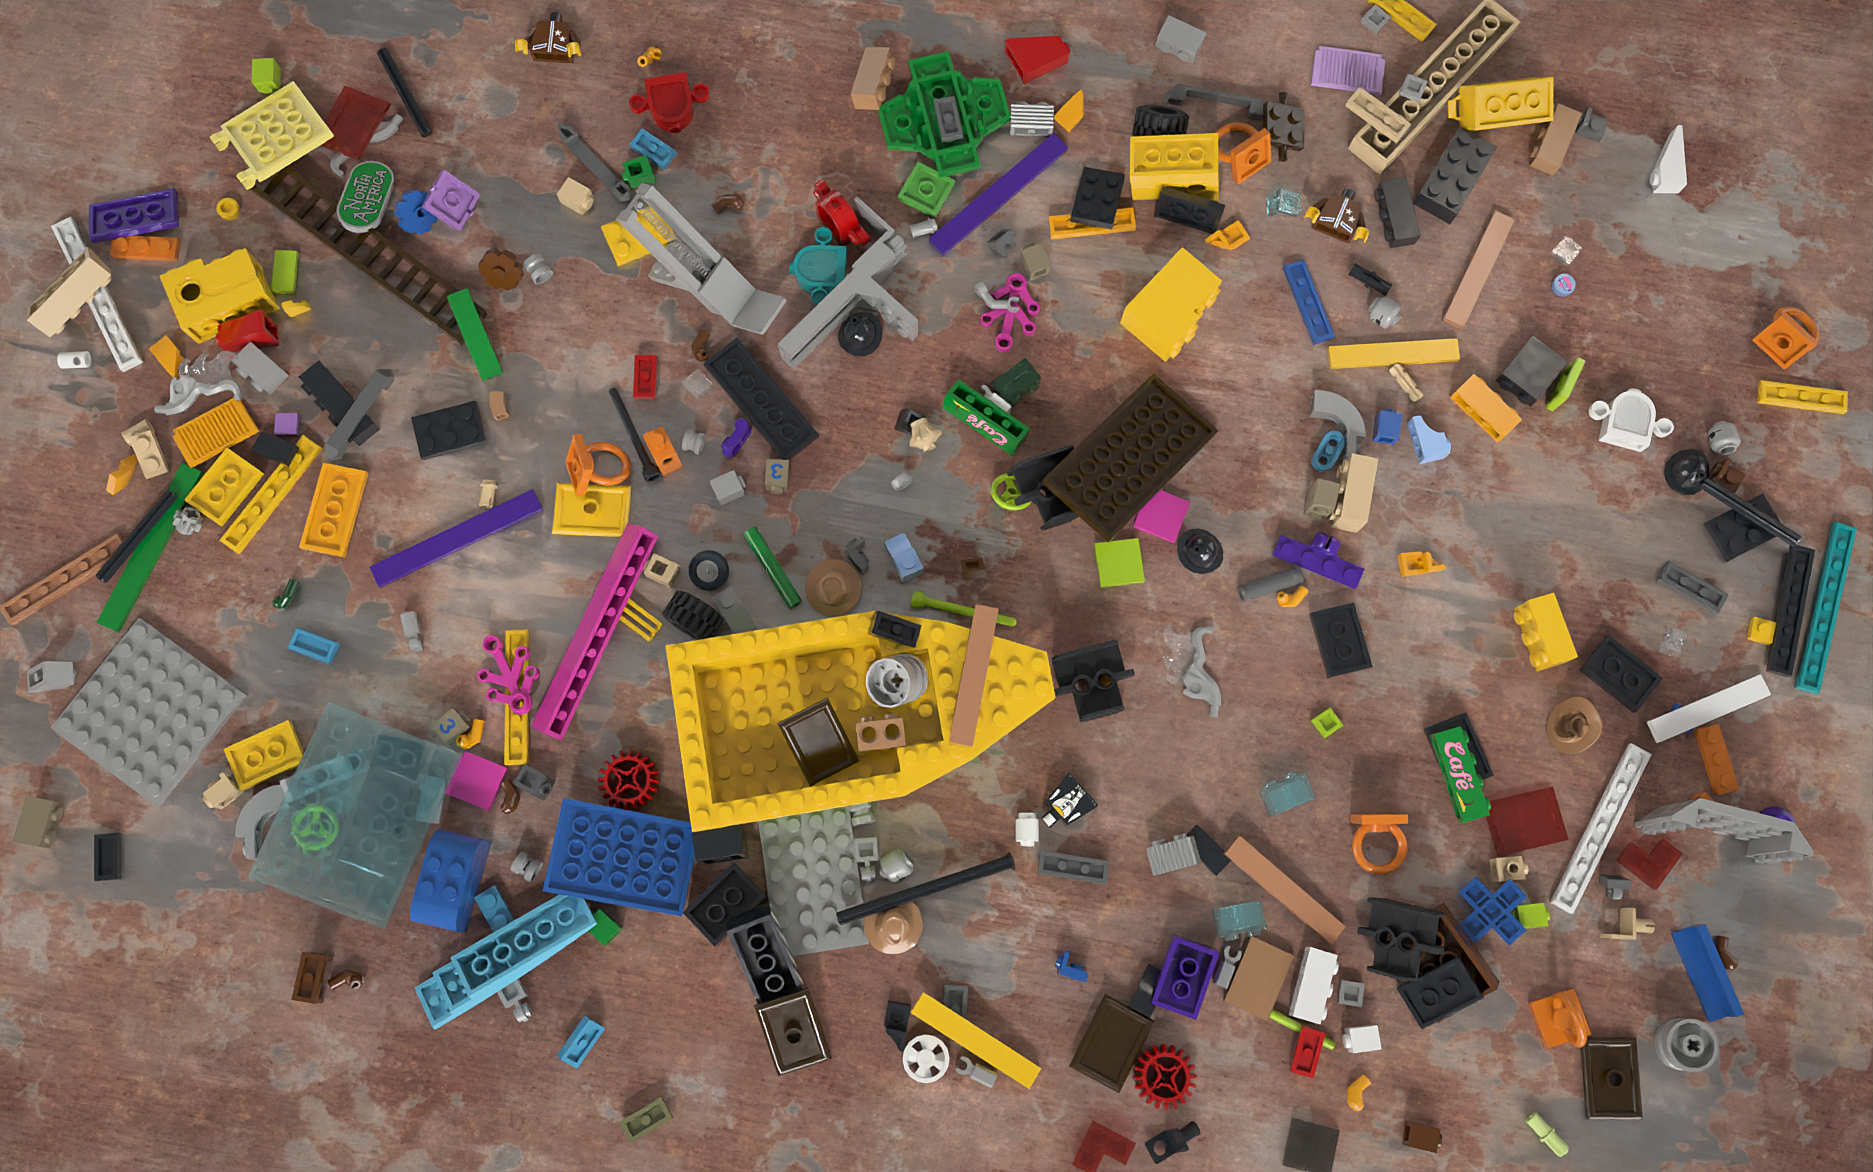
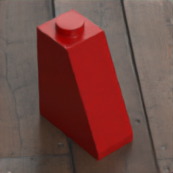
[1004,36,1070,84]
[215,310,280,353]

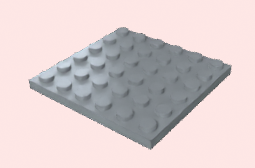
[50,618,248,807]

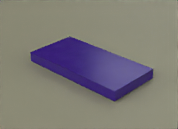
[89,188,179,243]

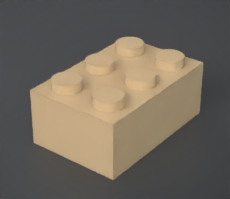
[1329,453,1378,533]

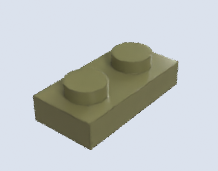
[619,1097,674,1144]

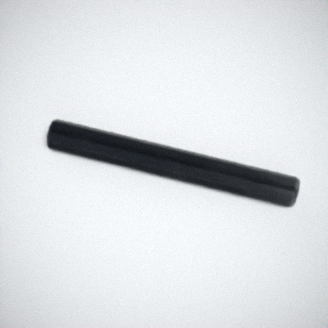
[377,48,432,138]
[1699,477,1802,546]
[96,490,178,583]

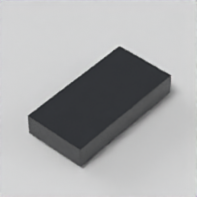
[251,431,299,467]
[94,833,121,882]

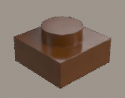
[960,558,986,580]

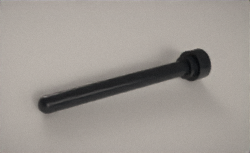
[609,388,662,482]

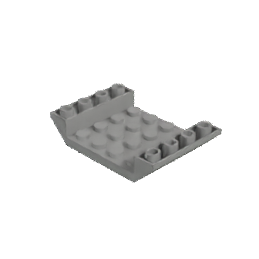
[1634,798,1814,864]

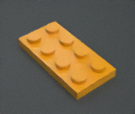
[299,463,369,558]

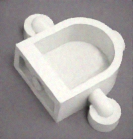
[1589,388,1674,452]

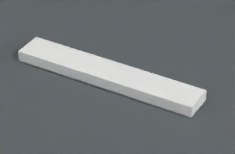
[1647,674,1771,743]

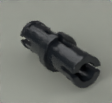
[1348,263,1393,296]

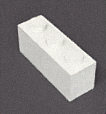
[1288,947,1339,1024]

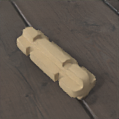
[1389,363,1423,402]

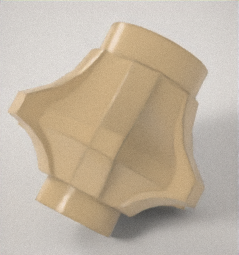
[909,418,942,452]

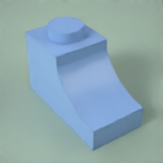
[1407,415,1451,464]
[884,533,923,583]

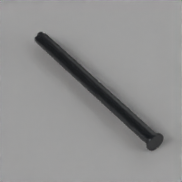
[836,852,1015,925]

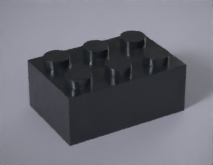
[692,825,749,865]
[682,863,768,947]

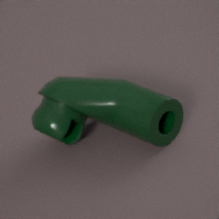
[272,579,300,610]

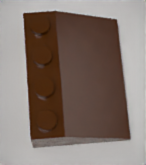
[1388,903,1500,1023]

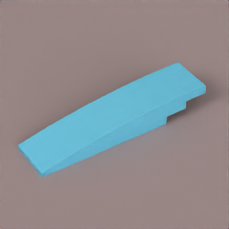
[415,894,597,1030]

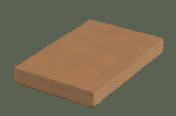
[1223,936,1294,1021]

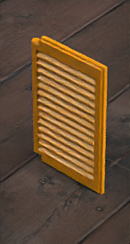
[172,397,259,468]

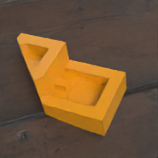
[1053,89,1085,133]
[1204,220,1250,250]
[106,454,139,495]
[1397,551,1446,577]

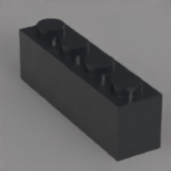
[298,360,380,446]

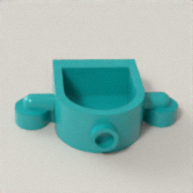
[789,227,847,306]

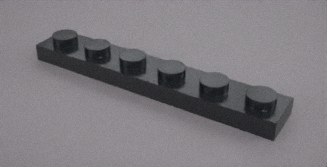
[1766,545,1815,677]

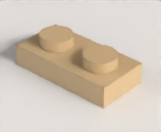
[128,430,170,479]

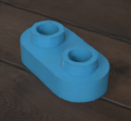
[1311,431,1346,472]

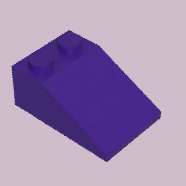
[1151,933,1219,1020]

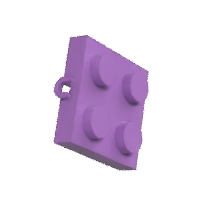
[421,170,481,231]

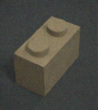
[1303,478,1340,521]
[12,796,64,848]

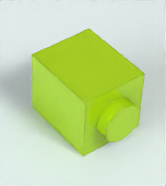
[252,58,281,94]
[1511,903,1550,929]

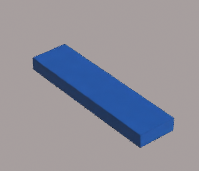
[1282,259,1335,345]

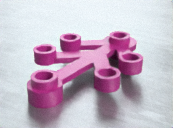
[980,273,1040,352]
[477,635,540,715]

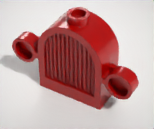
[629,72,710,134]
[813,179,871,246]

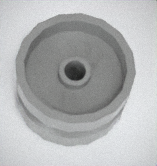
[1653,1018,1718,1072]

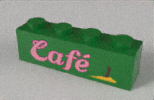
[942,379,1030,456]
[1430,726,1491,823]

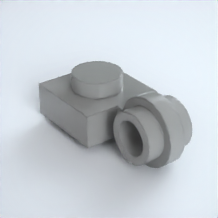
[853,837,879,883]
[497,978,533,1022]

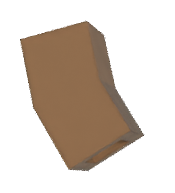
[489,391,510,421]

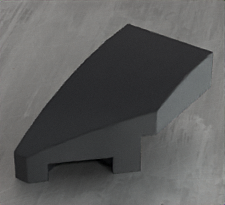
[884,1000,911,1052]

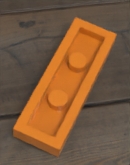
[110,235,181,261]
[1694,724,1740,796]

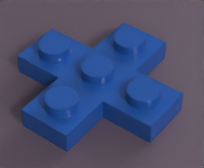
[1459,877,1528,946]

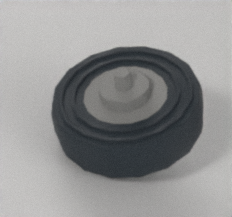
[689,550,729,590]

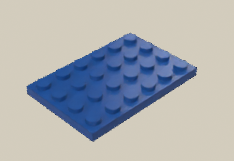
[543,798,695,917]

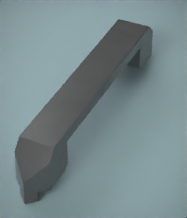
[1164,84,1264,121]
[558,123,632,202]
[325,369,394,462]

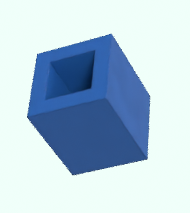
[1372,409,1402,445]

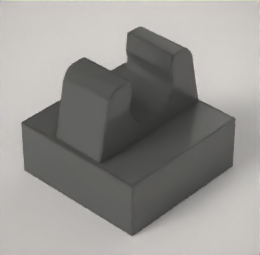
[987,229,1016,256]
[1599,874,1631,900]

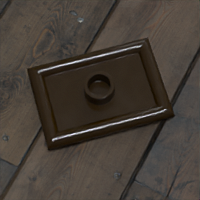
[777,697,859,787]
[754,987,832,1076]
[1069,994,1155,1093]
[1581,1037,1643,1120]

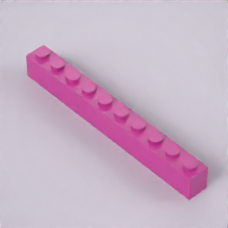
[531,523,658,741]

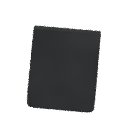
[894,408,926,435]

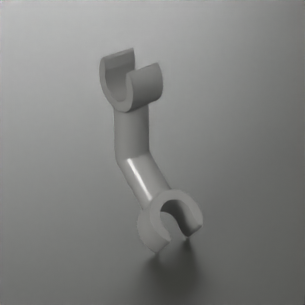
[974,281,1019,313]

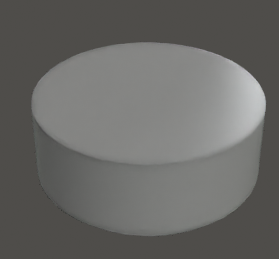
[891,472,914,491]

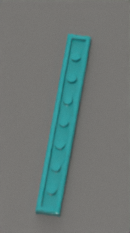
[1794,521,1857,695]

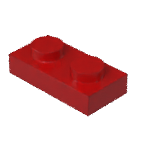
[633,355,658,400]
[1290,1025,1326,1079]

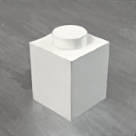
[1342,1024,1382,1053]

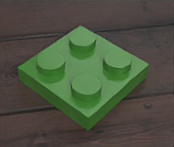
[898,162,955,219]

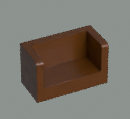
[291,952,334,1004]

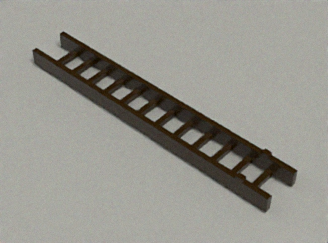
[243,166,488,346]

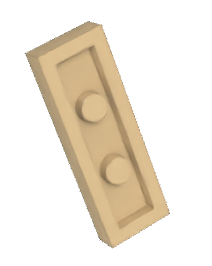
[1345,87,1411,143]

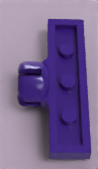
[1272,532,1365,589]

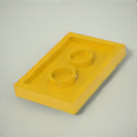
[601,206,677,266]
[185,448,264,527]
[224,720,307,791]

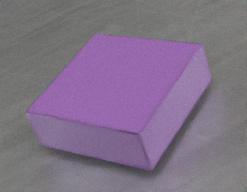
[274,413,300,437]

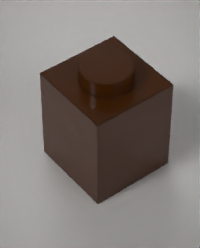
[1402,1121,1442,1153]

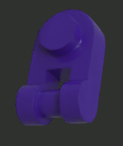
[721,419,752,459]

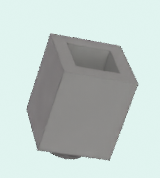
[710,470,746,505]

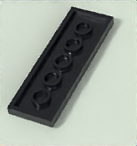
[703,338,819,460]

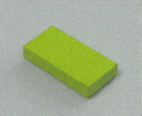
[271,250,299,294]

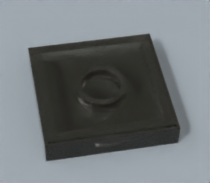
[1282,1117,1340,1172]

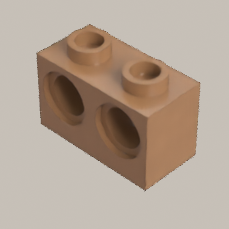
[856,713,906,751]

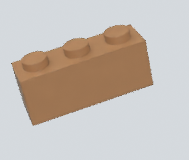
[851,47,895,110]
[1530,103,1582,176]

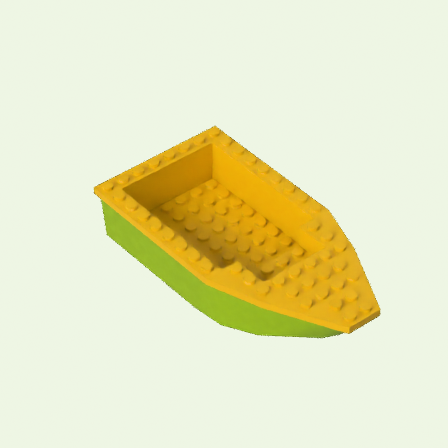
[665,611,1056,832]

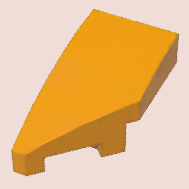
[149,335,185,378]

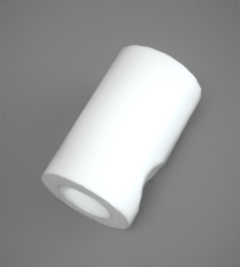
[57,351,91,369]

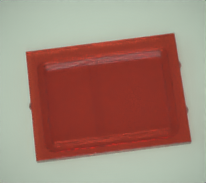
[319,86,391,161]
[1486,786,1569,856]

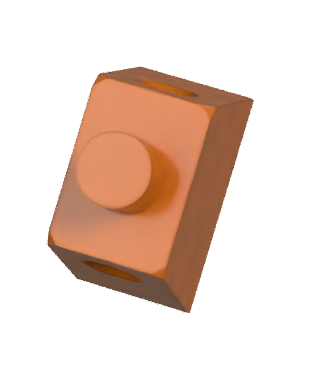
[642,426,683,476]

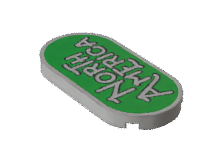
[337,161,394,233]

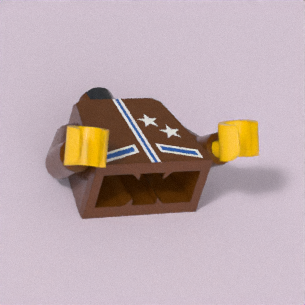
[515,12,581,64]
[1303,188,1369,244]

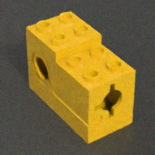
[1130,133,1219,201]
[1120,247,1222,362]
[160,248,280,344]

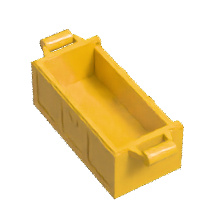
[1447,77,1553,130]

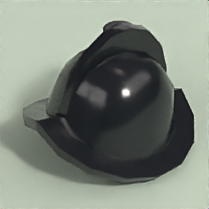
[838,312,882,356]
[1664,449,1709,496]
[1177,528,1223,574]

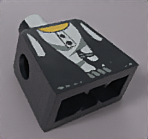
[1041,772,1098,828]

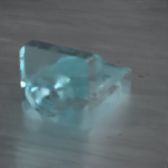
[1266,189,1301,217]

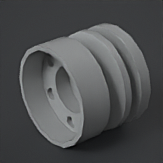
[866,653,928,708]

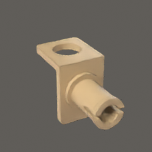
[1600,908,1655,940]

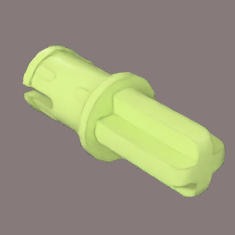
[1525,1112,1569,1157]

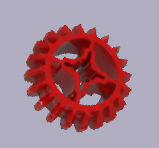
[597,749,660,811]
[1132,1043,1197,1110]

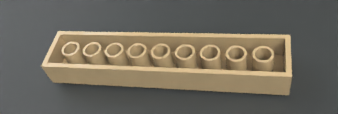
[1348,0,1520,175]

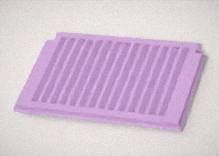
[1311,46,1385,95]

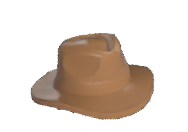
[805,559,862,617]
[1546,697,1603,754]
[864,894,923,954]

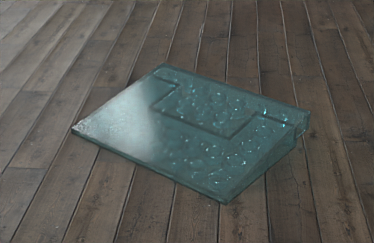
[248,702,463,929]

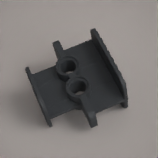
[1007,445,1079,531]
[1052,640,1135,722]
[1357,897,1445,981]

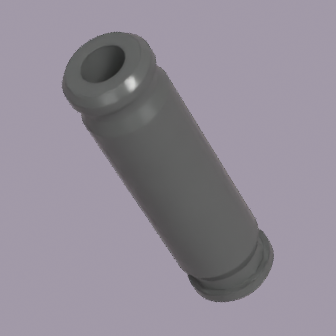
[1237,567,1304,602]

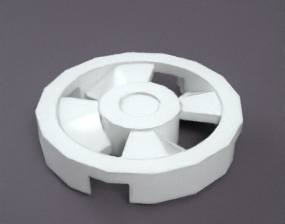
[903,1034,950,1083]

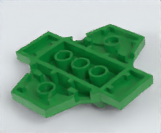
[877,51,1011,178]

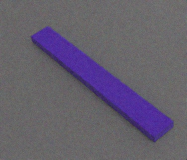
[929,133,1068,256]
[369,489,543,588]

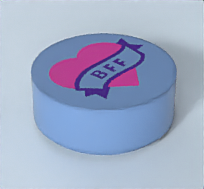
[1552,274,1576,297]

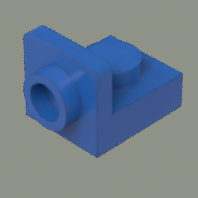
[1055,951,1088,982]

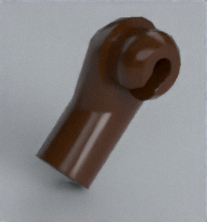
[711,194,744,213]
[691,330,710,362]
[500,779,520,814]

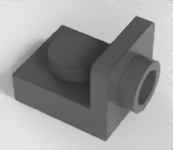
[1575,107,1608,142]
[845,537,869,575]
[513,764,555,800]

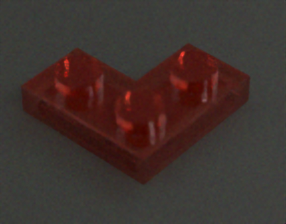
[1616,839,1683,890]
[1072,1120,1136,1172]

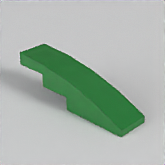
[447,288,504,381]

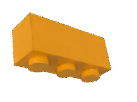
[1450,374,1522,443]

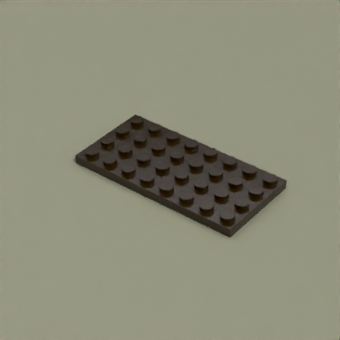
[1042,373,1218,543]

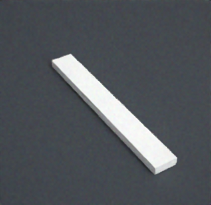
[51,217,144,372]
[1550,743,1652,914]

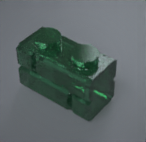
[990,358,1041,407]

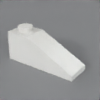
[1650,125,1687,193]

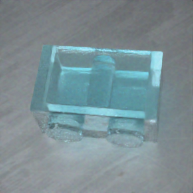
[1259,771,1316,817]
[1212,900,1267,941]

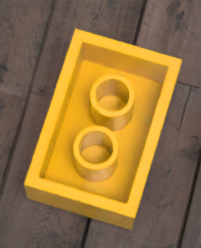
[1514,593,1578,672]

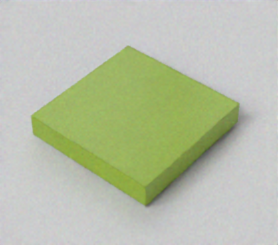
[1546,358,1585,411]
[1094,538,1145,588]

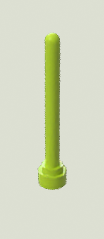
[910,590,1017,626]

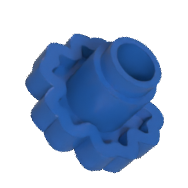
[394,189,437,235]

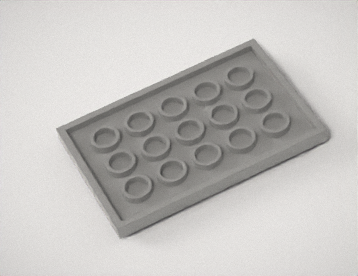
[758,806,869,956]

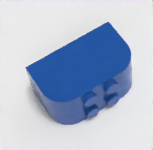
[410,829,492,933]

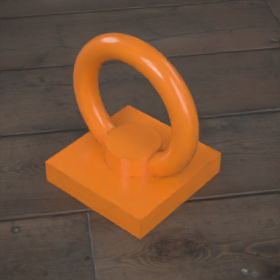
[1214,122,1272,184]
[1752,306,1819,370]
[565,434,631,497]
[1350,813,1408,875]
[1528,988,1591,1049]

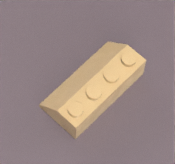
[27,247,112,337]

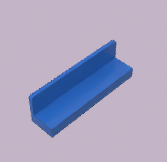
[1671,924,1744,1022]

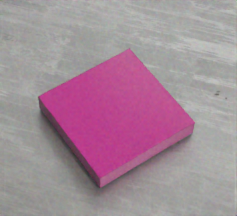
[1133,491,1190,543]
[446,751,508,811]

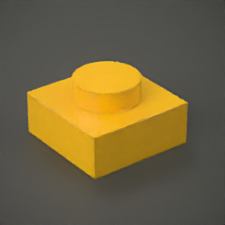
[1746,617,1776,645]

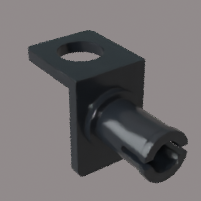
[1145,1121,1201,1164]

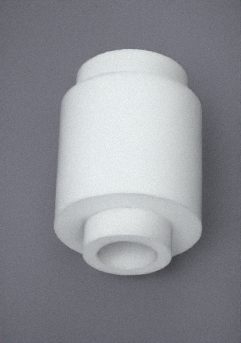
[1016,813,1039,847]

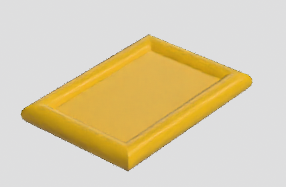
[552,482,632,537]

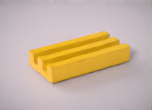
[619,599,663,642]

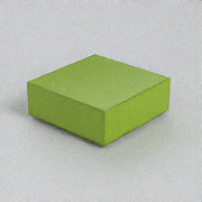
[1311,707,1344,739]

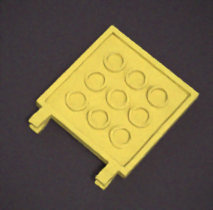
[210,81,334,190]

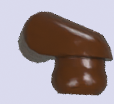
[1715,935,1738,970]
[328,969,364,990]

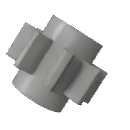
[172,507,203,535]

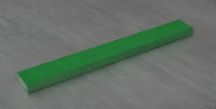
[96,463,204,633]

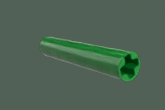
[743,527,802,609]

